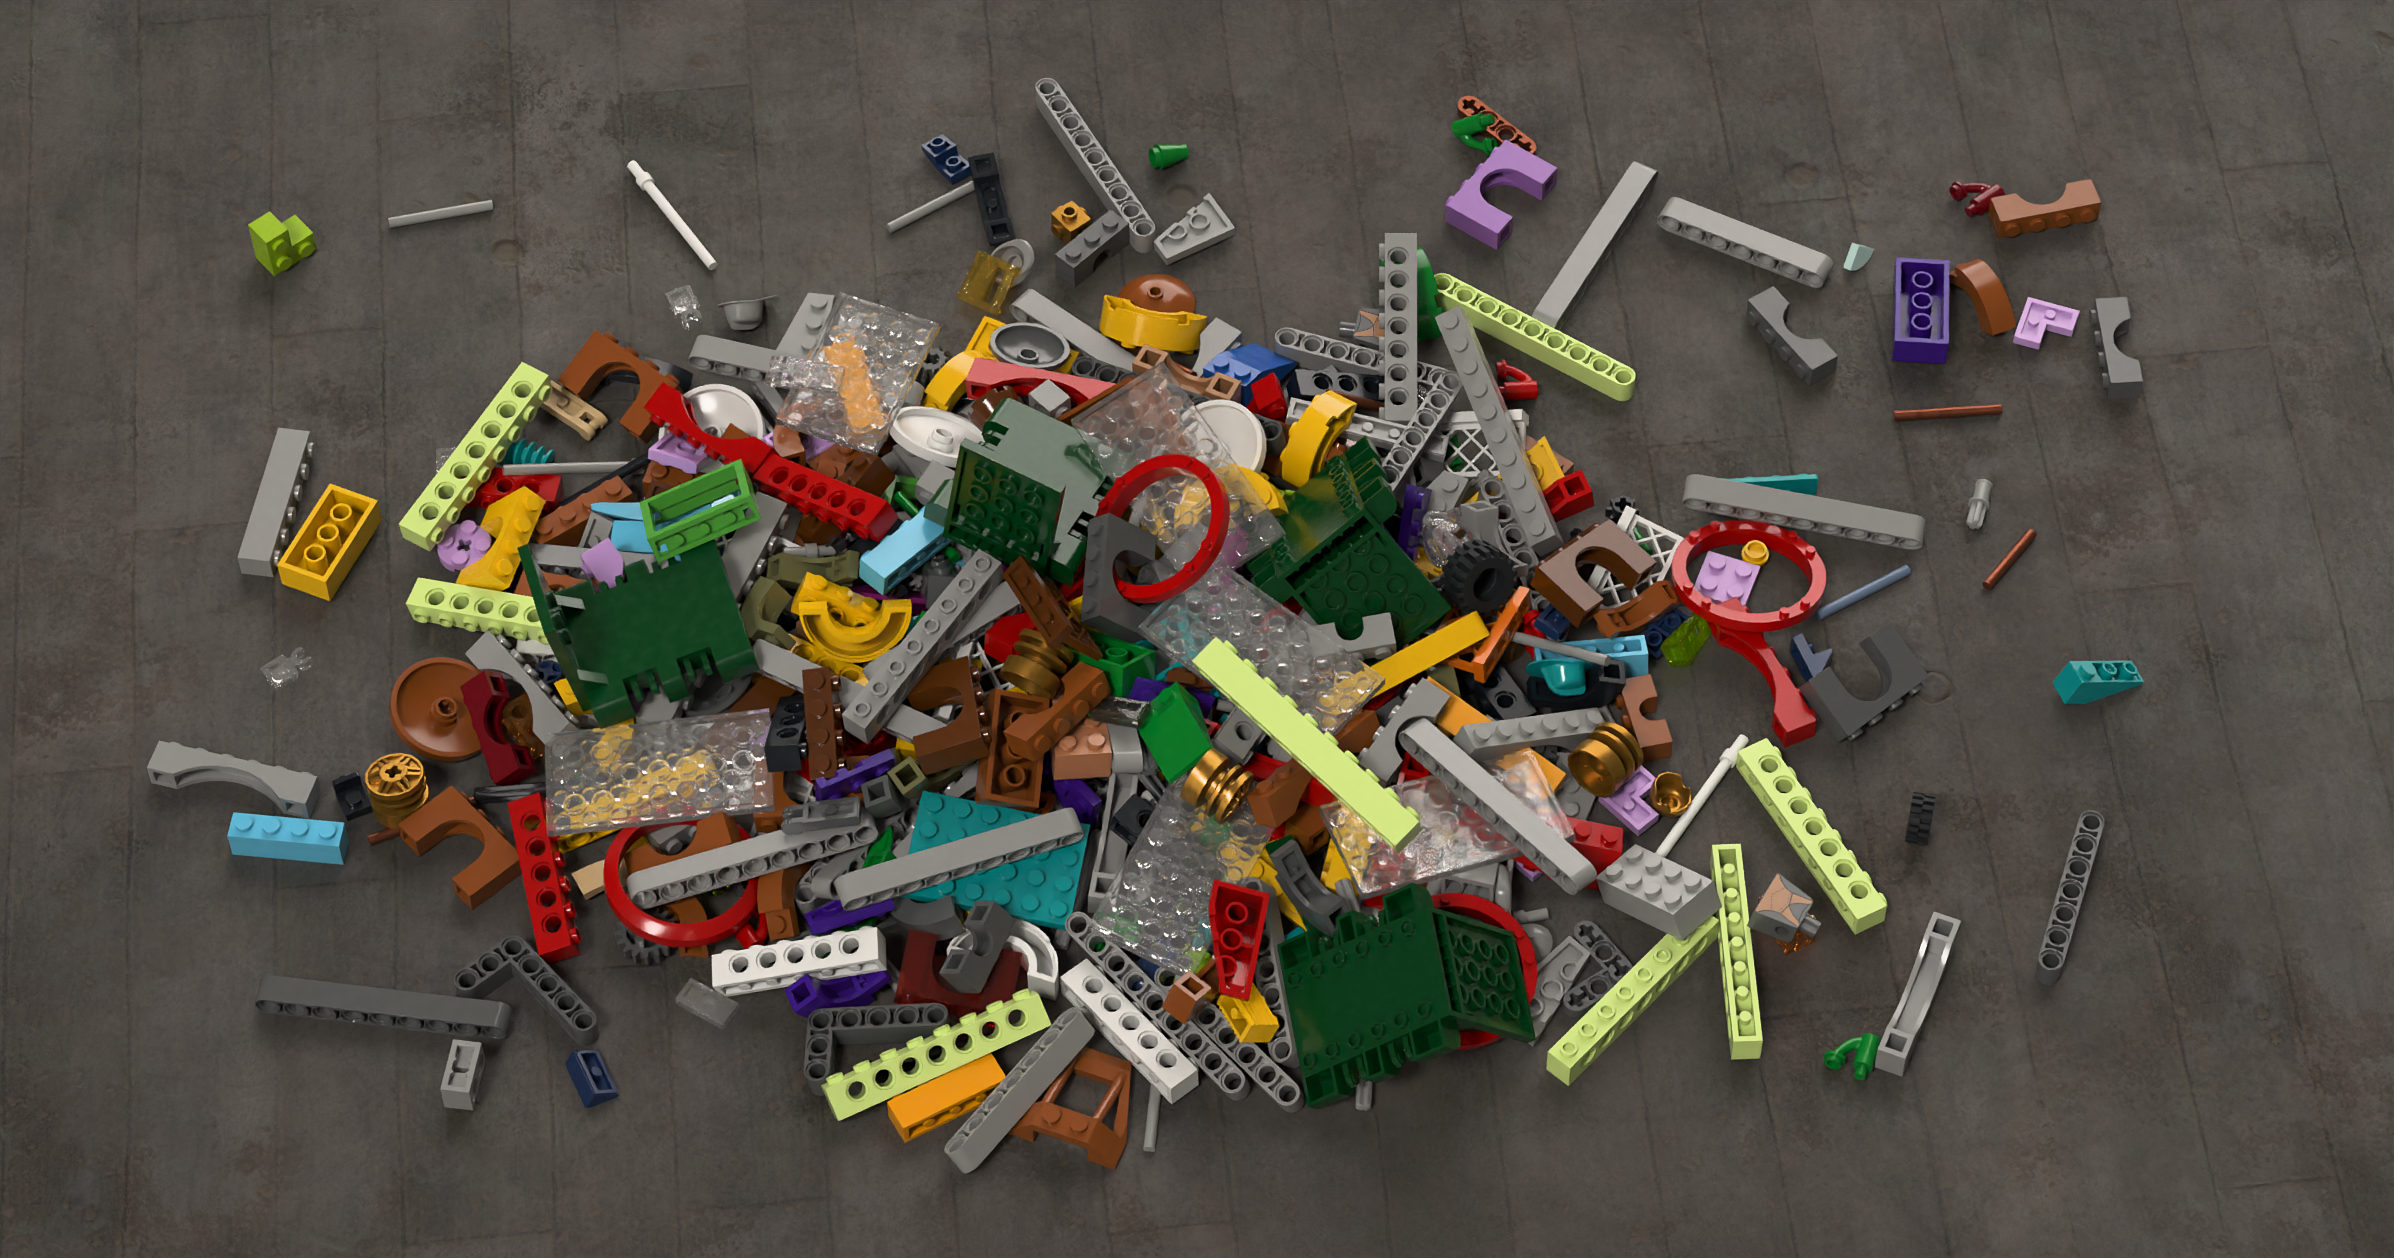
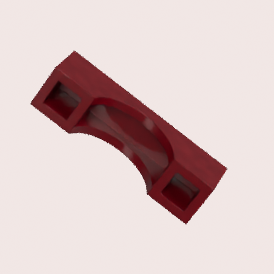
[460,670,536,785]

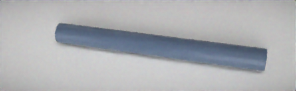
[1814,565,1911,621]

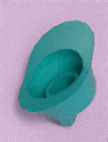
[1525,659,1591,697]

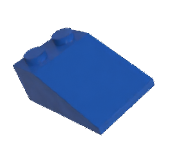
[1203,343,1297,407]

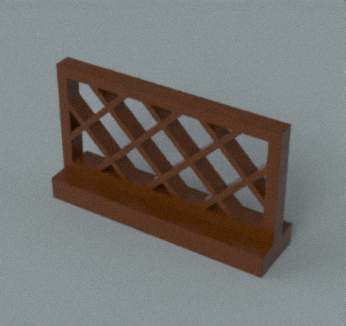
[1002,555,1103,661]

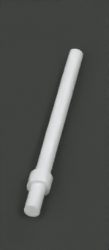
[627,160,718,270]
[1655,734,1749,858]

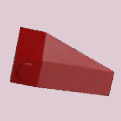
[1208,879,1270,1002]

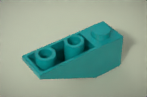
[2052,661,2144,704]

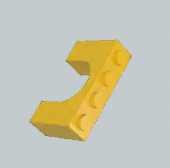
[455,486,546,591]

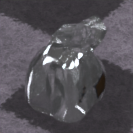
[1422,507,1473,569]

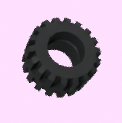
[1440,539,1517,616]

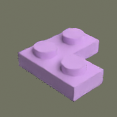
[2013,297,2080,350]
[1599,765,1659,836]

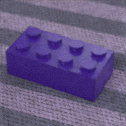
[1892,257,1949,364]

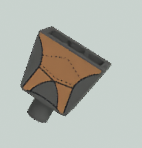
[1339,309,1401,351]
[1747,873,1822,943]

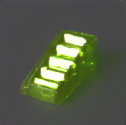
[1660,613,1712,667]

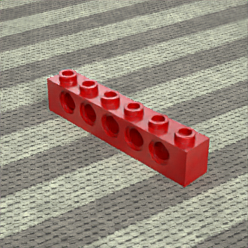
[752,453,898,542]
[507,792,582,965]

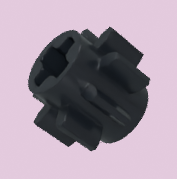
[1605,495,1640,525]

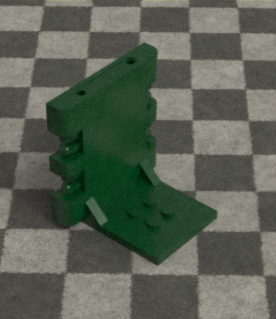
[923,398,1142,588]
[1243,435,1452,672]
[517,539,760,729]
[1277,883,1536,1109]

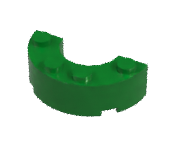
[1379,245,1442,342]

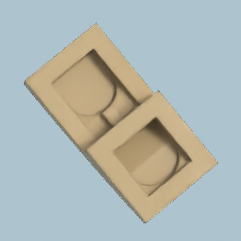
[572,857,629,900]

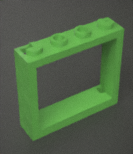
[639,459,761,563]

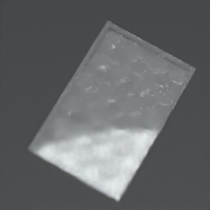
[776,292,940,455]

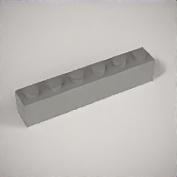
[237,428,316,577]

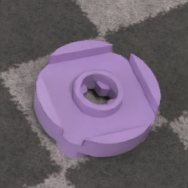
[437,520,492,572]

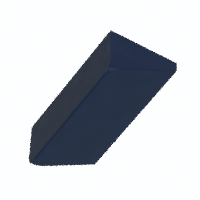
[566,1049,619,1108]

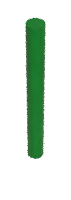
[894,491,961,562]

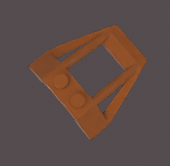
[1008,1046,1132,1170]

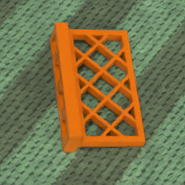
[1436,586,1531,683]

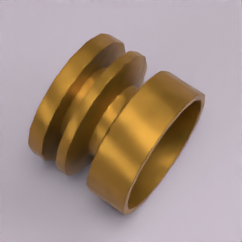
[1000,628,1074,700]
[1568,721,1643,798]
[1180,748,1255,825]
[365,753,432,829]

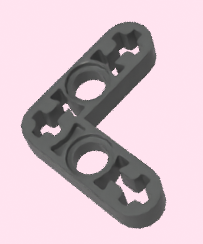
[1563,920,1633,1019]

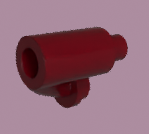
[1949,181,2005,217]

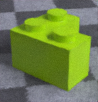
[248,211,317,276]

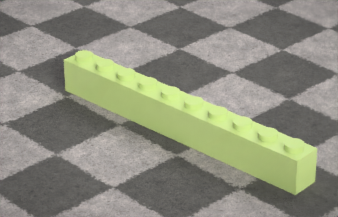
[1192,637,1423,854]

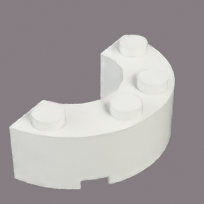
[947,919,1059,1001]

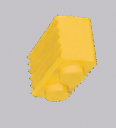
[1217,983,1279,1042]

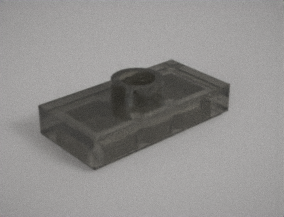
[1088,695,1152,729]

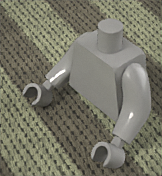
[1426,844,1512,915]

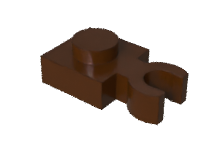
[1163,667,1214,692]

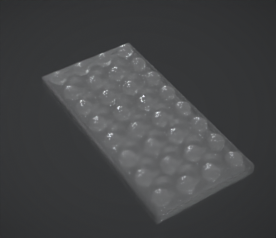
[1071,361,1286,596]
[1138,559,1385,737]
[545,708,775,837]
[1319,748,1575,900]
[1087,765,1276,977]

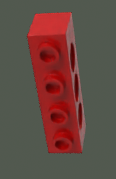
[450,467,564,517]

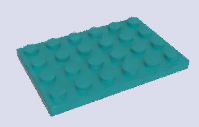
[899,791,1090,931]

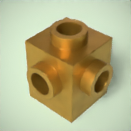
[1051,200,1091,244]

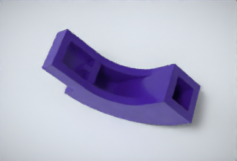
[784,970,892,1018]

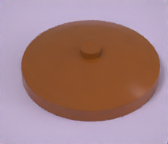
[389,657,481,762]

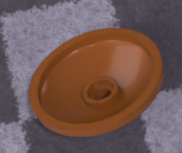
[1118,274,1195,314]

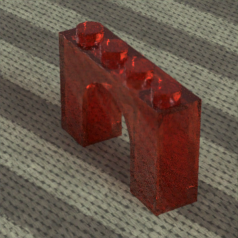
[894,929,1022,1027]

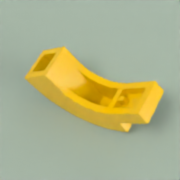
[921,350,989,412]

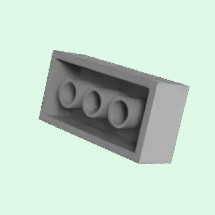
[1596,844,1722,940]

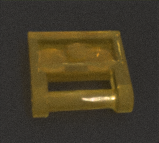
[956,250,1021,317]

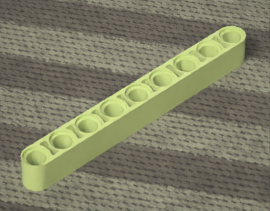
[1434,273,1635,401]

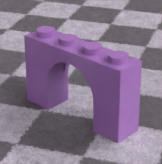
[1444,140,1557,250]

